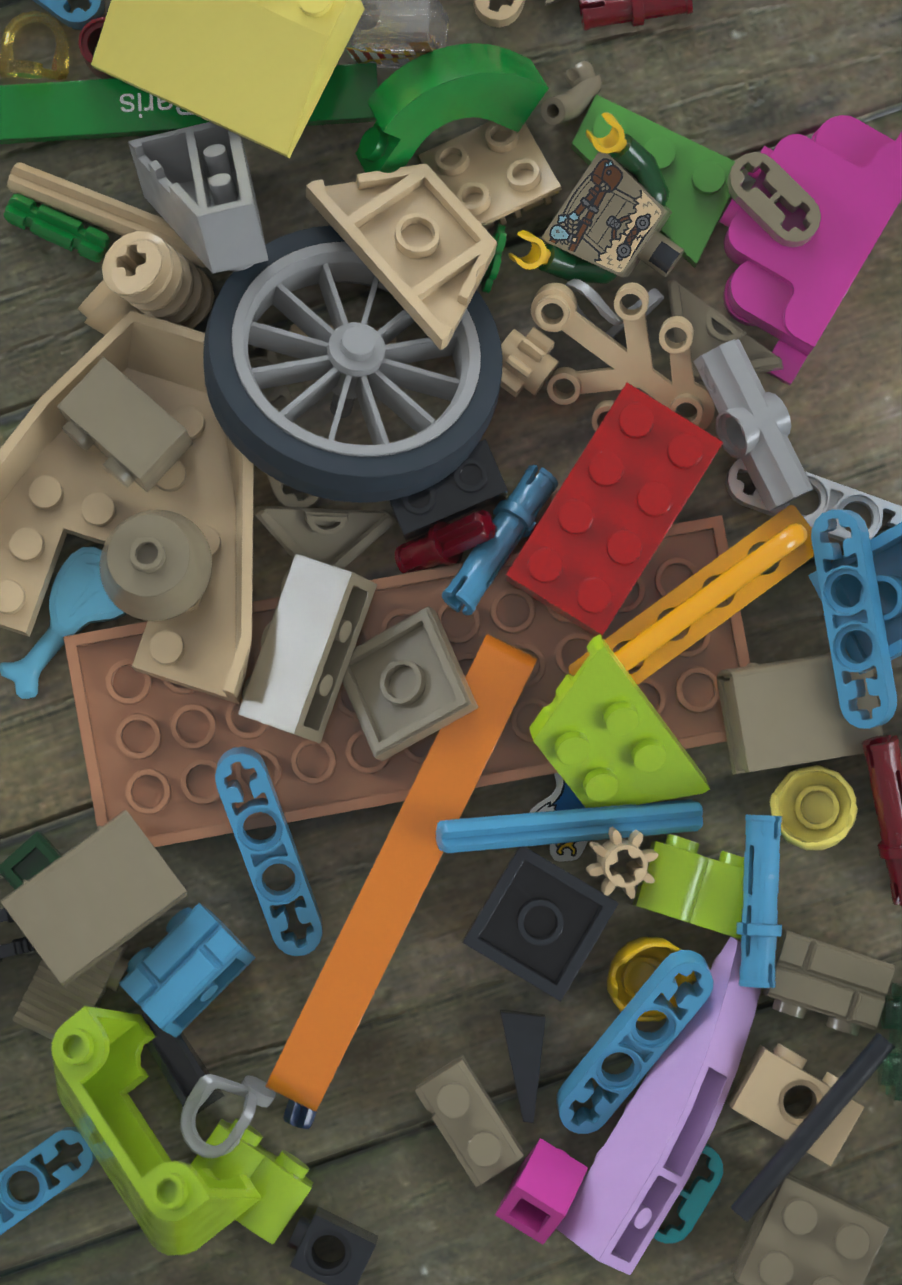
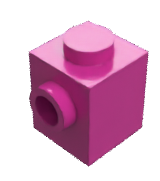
[495,1138,588,1245]

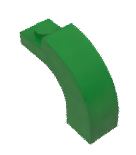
[355,43,549,173]

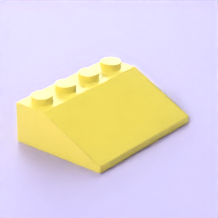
[91,0,365,158]

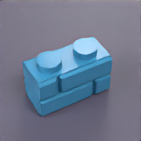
[119,903,256,1038]

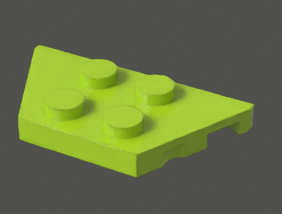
[529,634,710,808]

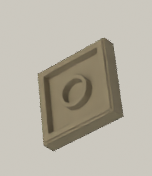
[342,606,479,761]

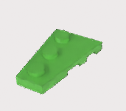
[571,94,743,268]

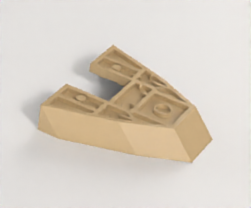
[0,310,254,705]

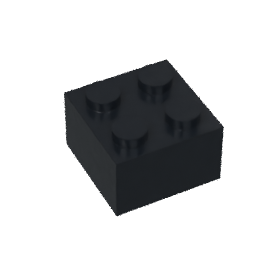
[462,847,619,1002]

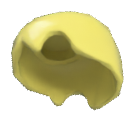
[770,765,858,851]

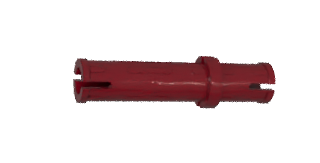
[862,735,902,906]

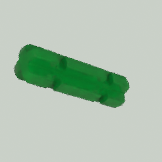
[4,193,110,262]

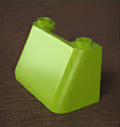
[52,1006,262,1255]

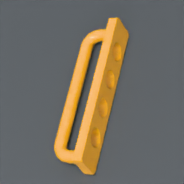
[568,505,814,685]

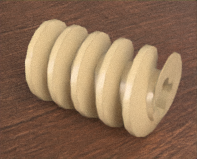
[102,231,214,329]

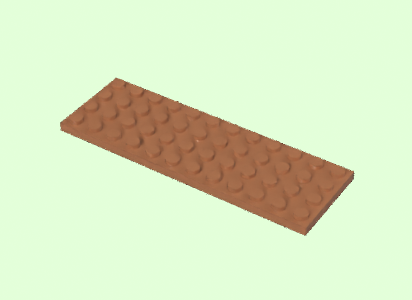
[63,515,750,847]

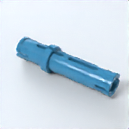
[442,465,558,615]
[736,815,782,988]

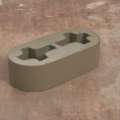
[727,152,821,248]

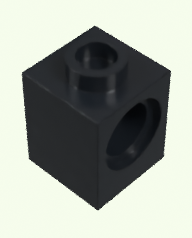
[286,1206,378,1285]

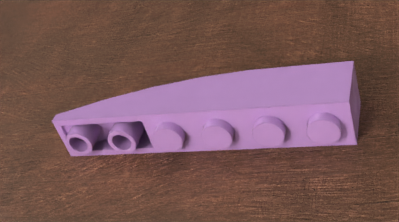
[556,936,761,1275]

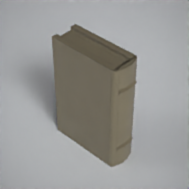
[717,651,883,775]
[0,810,188,988]

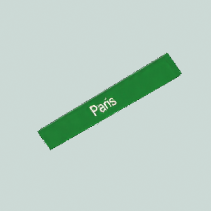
[0,63,378,144]

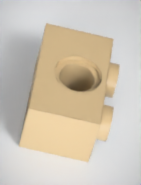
[727,1043,864,1166]

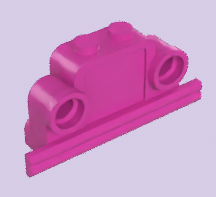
[720,115,902,385]

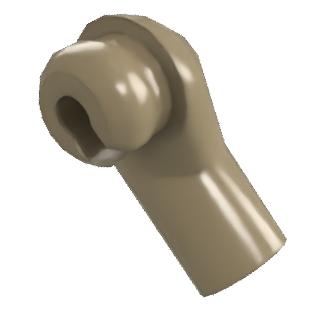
[541,61,602,125]

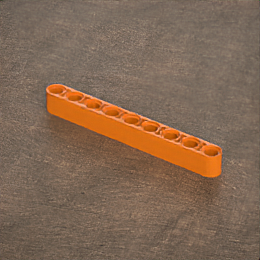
[265,633,538,1112]

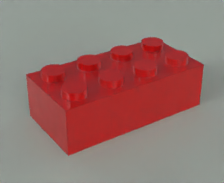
[505,383,724,637]

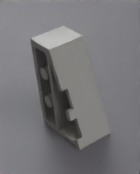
[128,122,269,274]

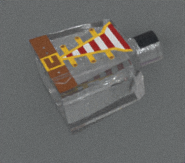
[345,0,449,68]

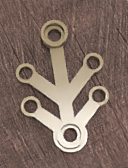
[531,283,715,431]

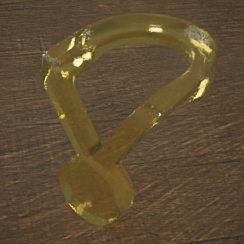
[0,11,69,80]

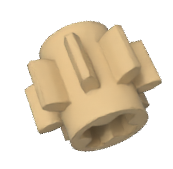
[500,327,559,398]
[586,827,658,899]

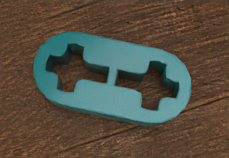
[653,1143,723,1244]

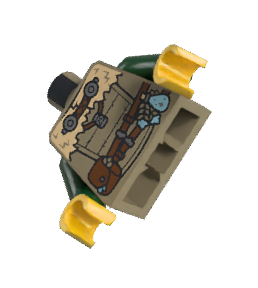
[508,112,684,284]

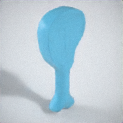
[0,547,126,699]

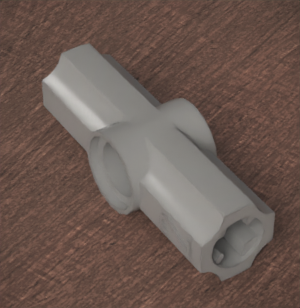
[693,339,813,511]

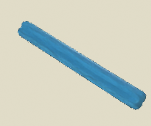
[436,799,703,853]

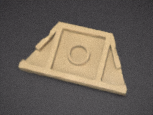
[306,163,497,350]

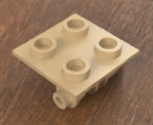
[418,121,562,230]

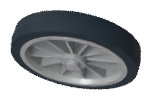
[203,225,502,503]

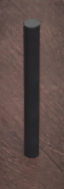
[730,1033,895,1222]

